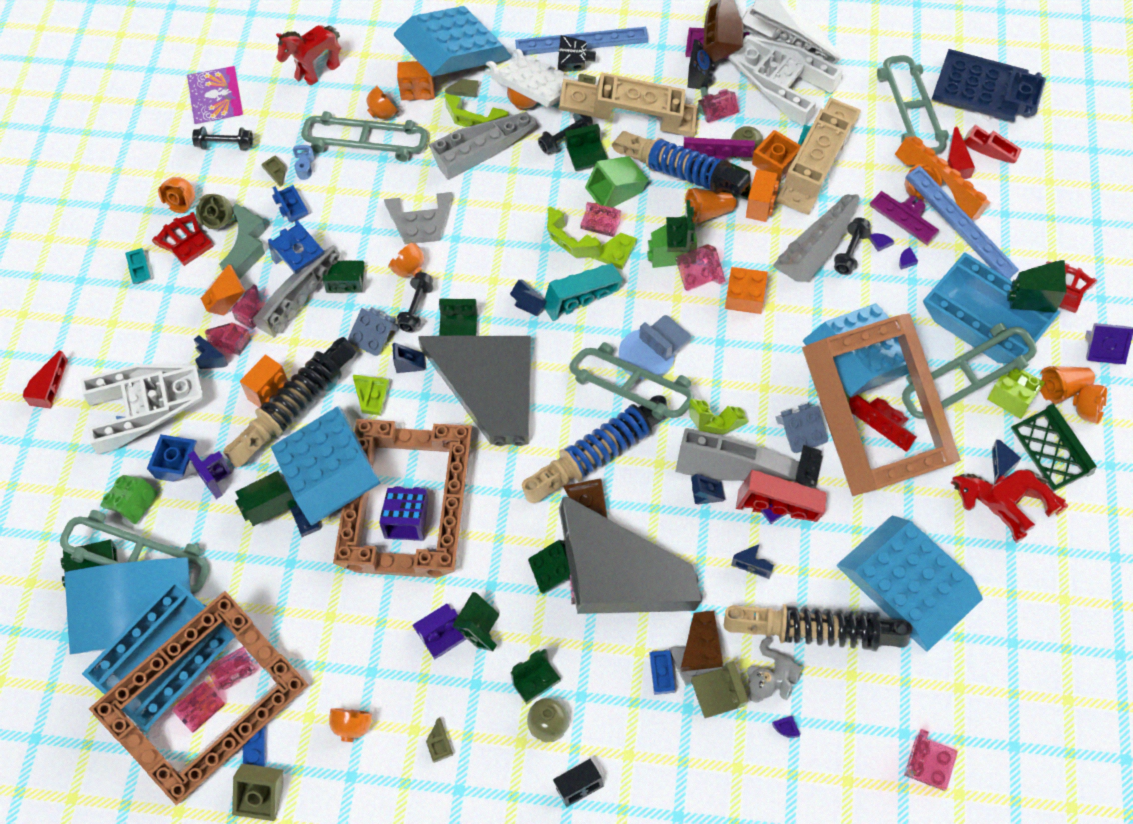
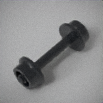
[538,113,593,154]
[191,126,254,151]
[834,217,871,275]
[397,272,434,333]

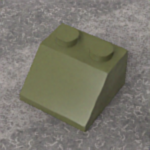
[232,764,284,821]

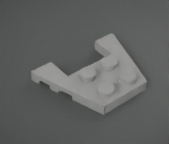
[384,192,453,245]

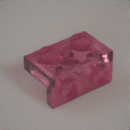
[698,89,739,123]
[580,202,621,237]
[206,646,256,691]
[171,681,225,733]

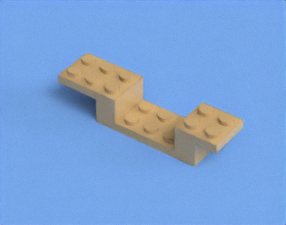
[558,72,697,137]
[776,97,861,215]

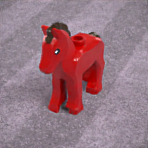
[276,25,342,86]
[950,469,1069,544]

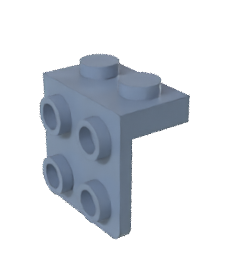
[348,307,399,356]
[639,315,691,361]
[775,402,828,453]

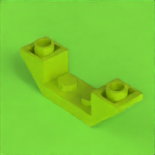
[444,93,509,127]
[547,206,603,258]
[689,399,749,435]

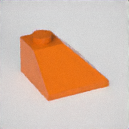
[200,264,246,316]

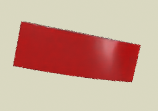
[964,124,1022,163]

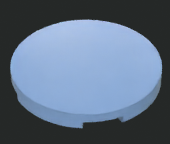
[618,329,675,380]

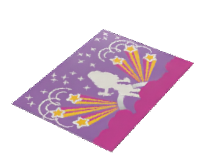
[187,66,243,124]

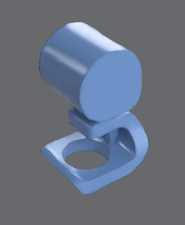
[293,145,315,180]

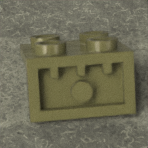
[691,661,749,719]

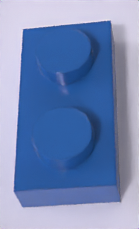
[649,650,675,695]
[243,726,266,767]

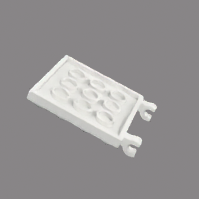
[484,49,578,107]

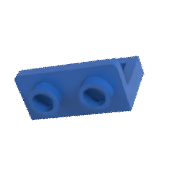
[272,185,309,222]

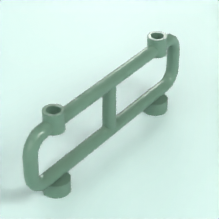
[877,55,949,154]
[301,111,428,162]
[902,323,1037,419]
[569,342,694,420]
[60,510,210,594]

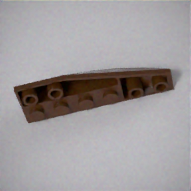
[703,0,744,62]

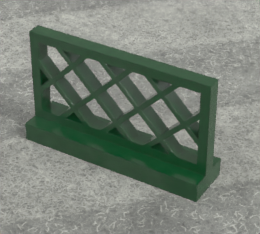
[1011,403,1097,492]

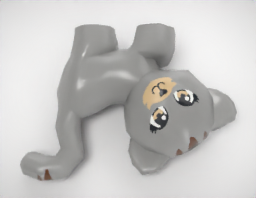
[747,637,802,703]

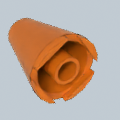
[685,188,736,224]
[1040,366,1095,404]

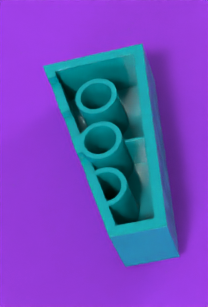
[544,263,623,322]

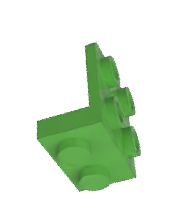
[100,475,159,524]

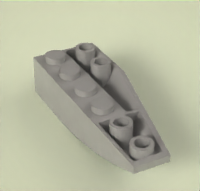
[429,112,536,180]
[773,194,860,281]
[253,245,340,338]
[675,428,799,481]

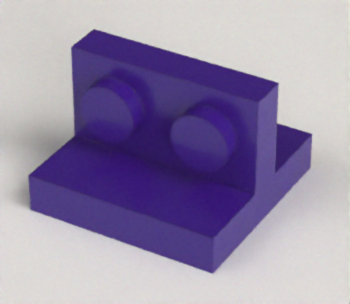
[1085,323,1133,365]
[187,451,232,500]
[412,603,467,660]

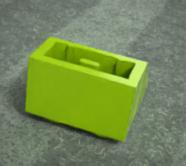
[987,368,1045,419]

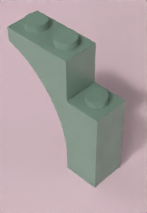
[219,204,266,280]

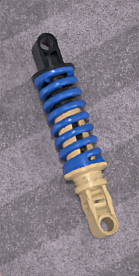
[612,131,751,195]
[521,395,668,503]

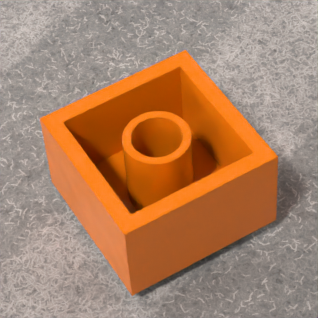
[397,61,435,100]
[752,130,801,182]
[746,169,780,222]
[725,267,768,314]
[240,354,288,407]

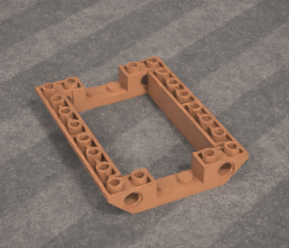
[801,313,961,496]
[333,419,472,578]
[88,591,309,806]

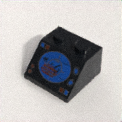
[687,39,715,89]

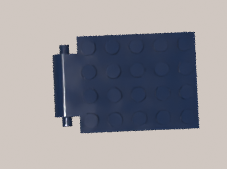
[932,49,1046,122]

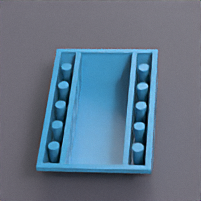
[393,6,512,77]
[923,252,1060,363]
[802,303,928,397]
[271,405,381,526]
[836,515,983,652]
[82,578,235,732]

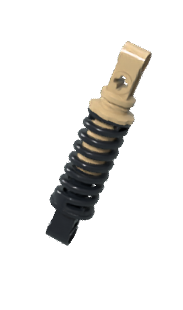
[223,337,356,467]
[723,604,913,652]

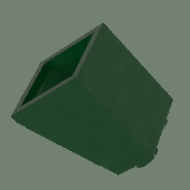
[1007,260,1066,313]

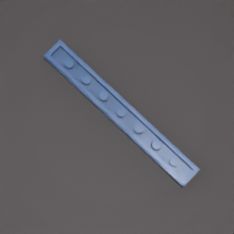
[515,26,648,55]
[905,165,1019,279]

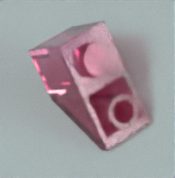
[231,284,262,330]
[204,323,251,356]

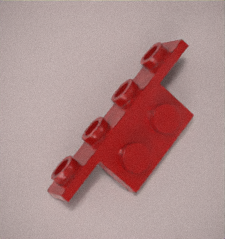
[849,395,917,452]

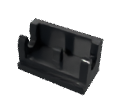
[795,445,823,488]
[553,758,604,808]

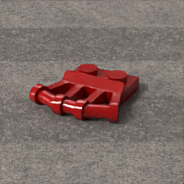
[152,212,214,266]
[1046,261,1098,313]

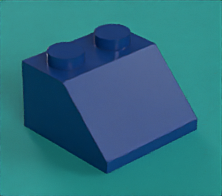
[147,434,197,482]

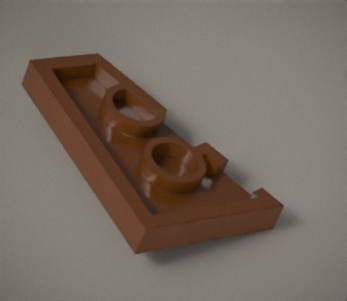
[563,478,608,519]
[681,610,723,672]

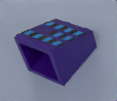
[379,486,429,541]

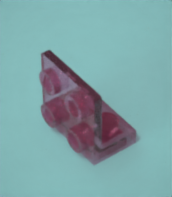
[675,244,726,291]
[904,729,958,791]

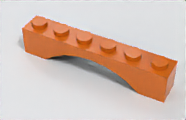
[894,136,991,221]

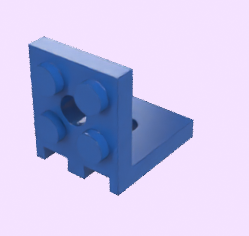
[268,220,325,274]

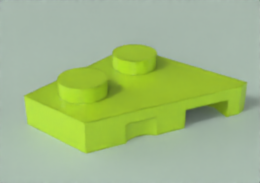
[591,232,637,270]
[352,374,389,416]

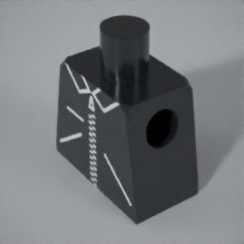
[558,35,596,72]

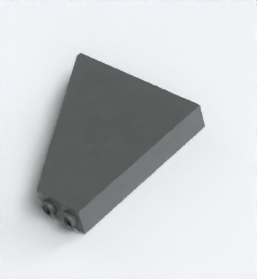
[418,336,531,446]
[558,497,702,614]

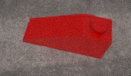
[947,126,975,179]
[23,350,68,409]

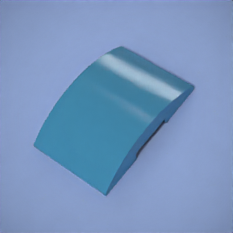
[64,557,191,655]

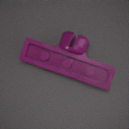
[683,137,755,160]
[870,190,939,246]

